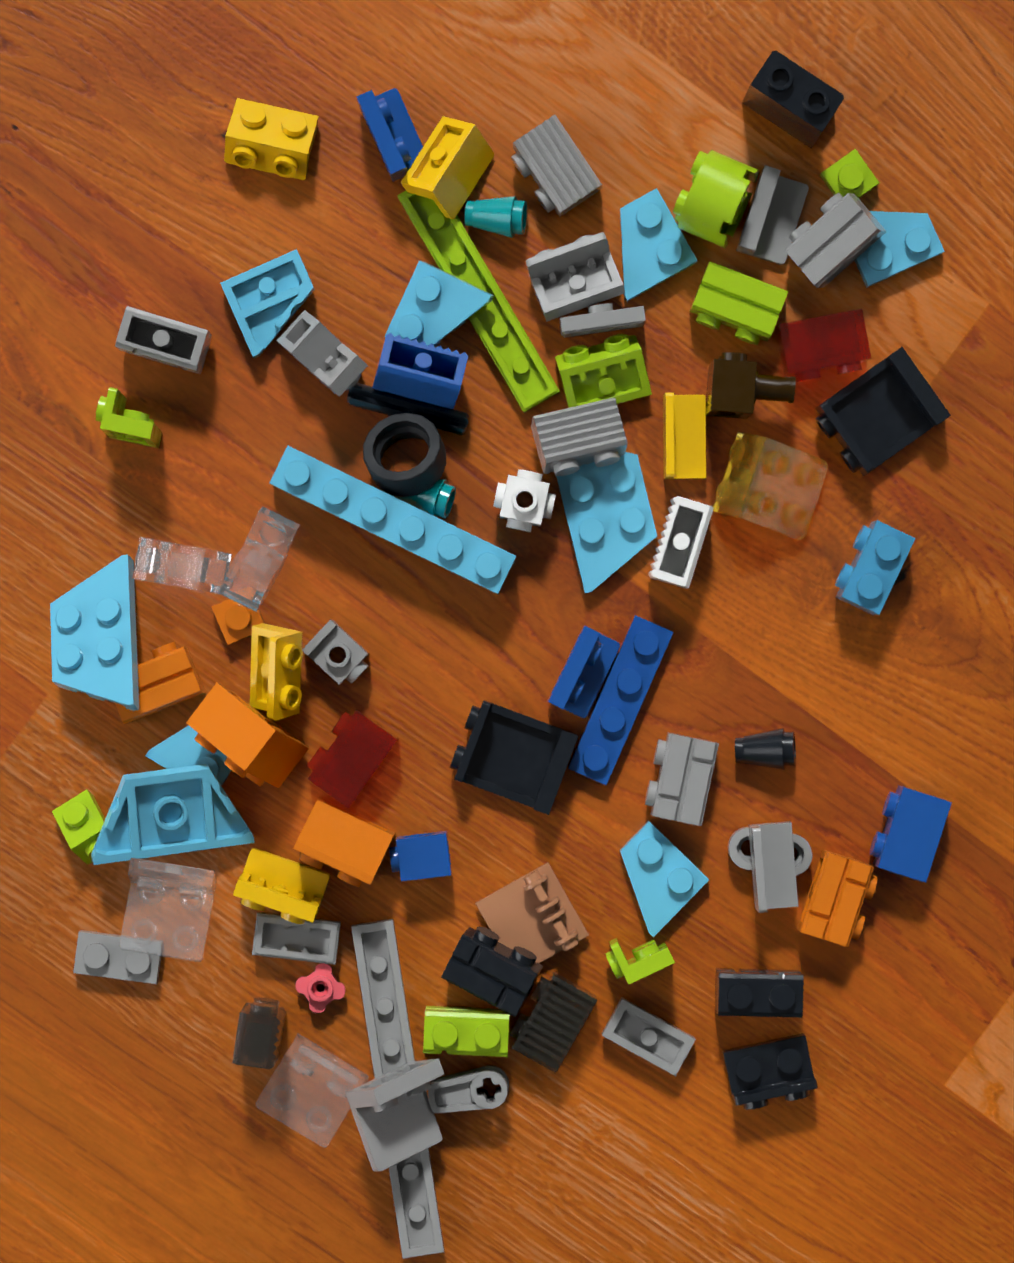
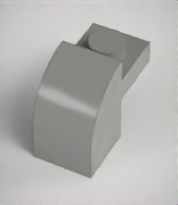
[276,310,368,397]

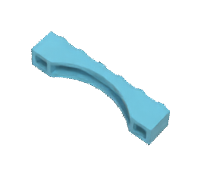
[269,446,516,594]

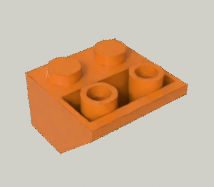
[293,798,395,887]

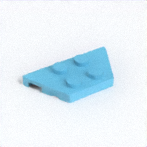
[556,452,657,593]
[50,554,139,711]
[91,764,255,865]

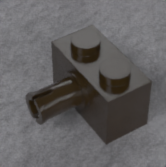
[706,352,796,419]

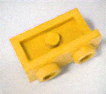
[224,98,319,180]
[249,623,303,721]
[233,848,330,924]

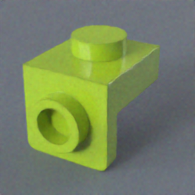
[52,789,105,864]

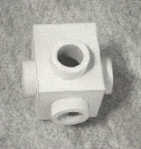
[493,469,556,532]

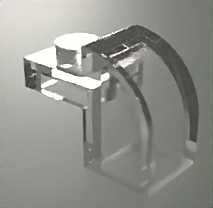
[219,506,300,611]
[132,537,232,595]

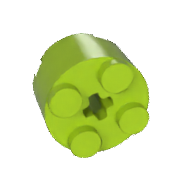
[673,150,759,248]

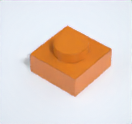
[211,590,265,645]

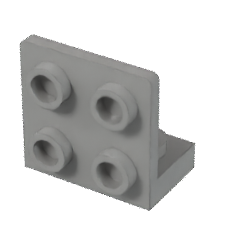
[345,1058,444,1172]

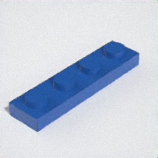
[568,615,674,785]

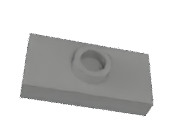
[559,303,646,338]
[252,912,341,965]

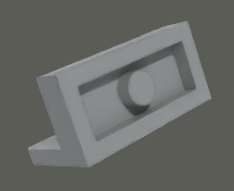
[736,165,809,265]
[748,821,798,913]

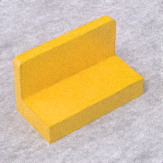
[400,116,494,219]
[663,392,706,479]

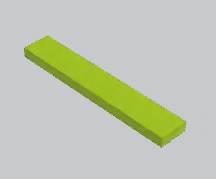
[397,191,560,413]

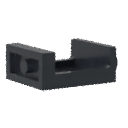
[742,51,844,149]
[815,347,951,476]
[449,700,578,815]

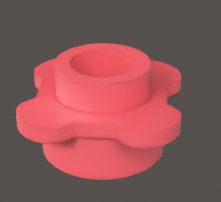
[296,963,346,1013]

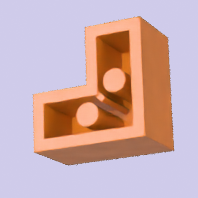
[186,682,309,788]

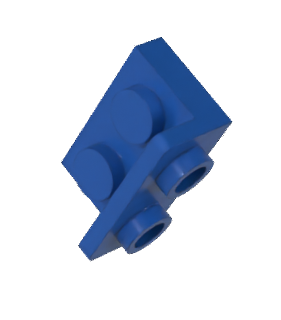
[357,88,423,181]
[548,626,620,718]

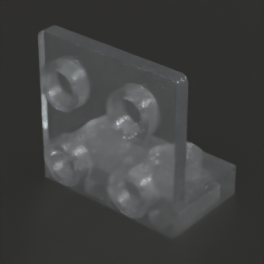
[119,858,217,962]
[256,1033,369,1148]

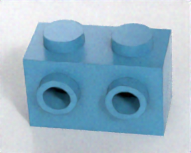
[835,520,916,615]

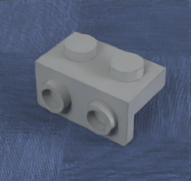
[526,232,625,322]

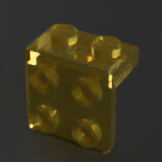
[713,432,828,540]

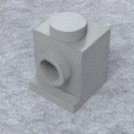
[302,619,369,685]

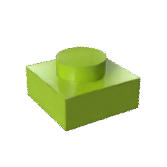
[820,149,879,198]

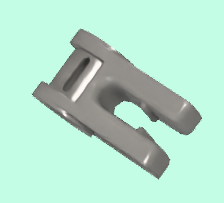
[428,1065,509,1113]

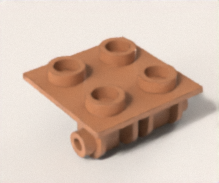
[475,862,589,963]

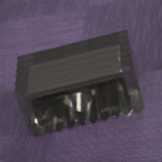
[509,972,597,1073]
[232,997,287,1069]

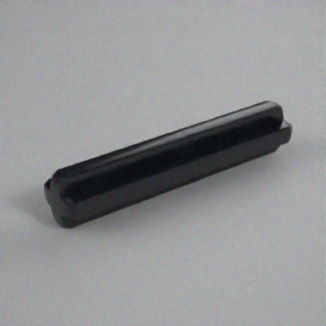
[347,383,469,435]

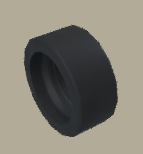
[363,413,447,497]

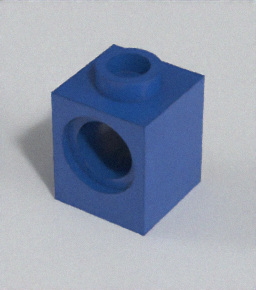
[389,831,452,881]

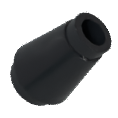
[735,728,796,770]

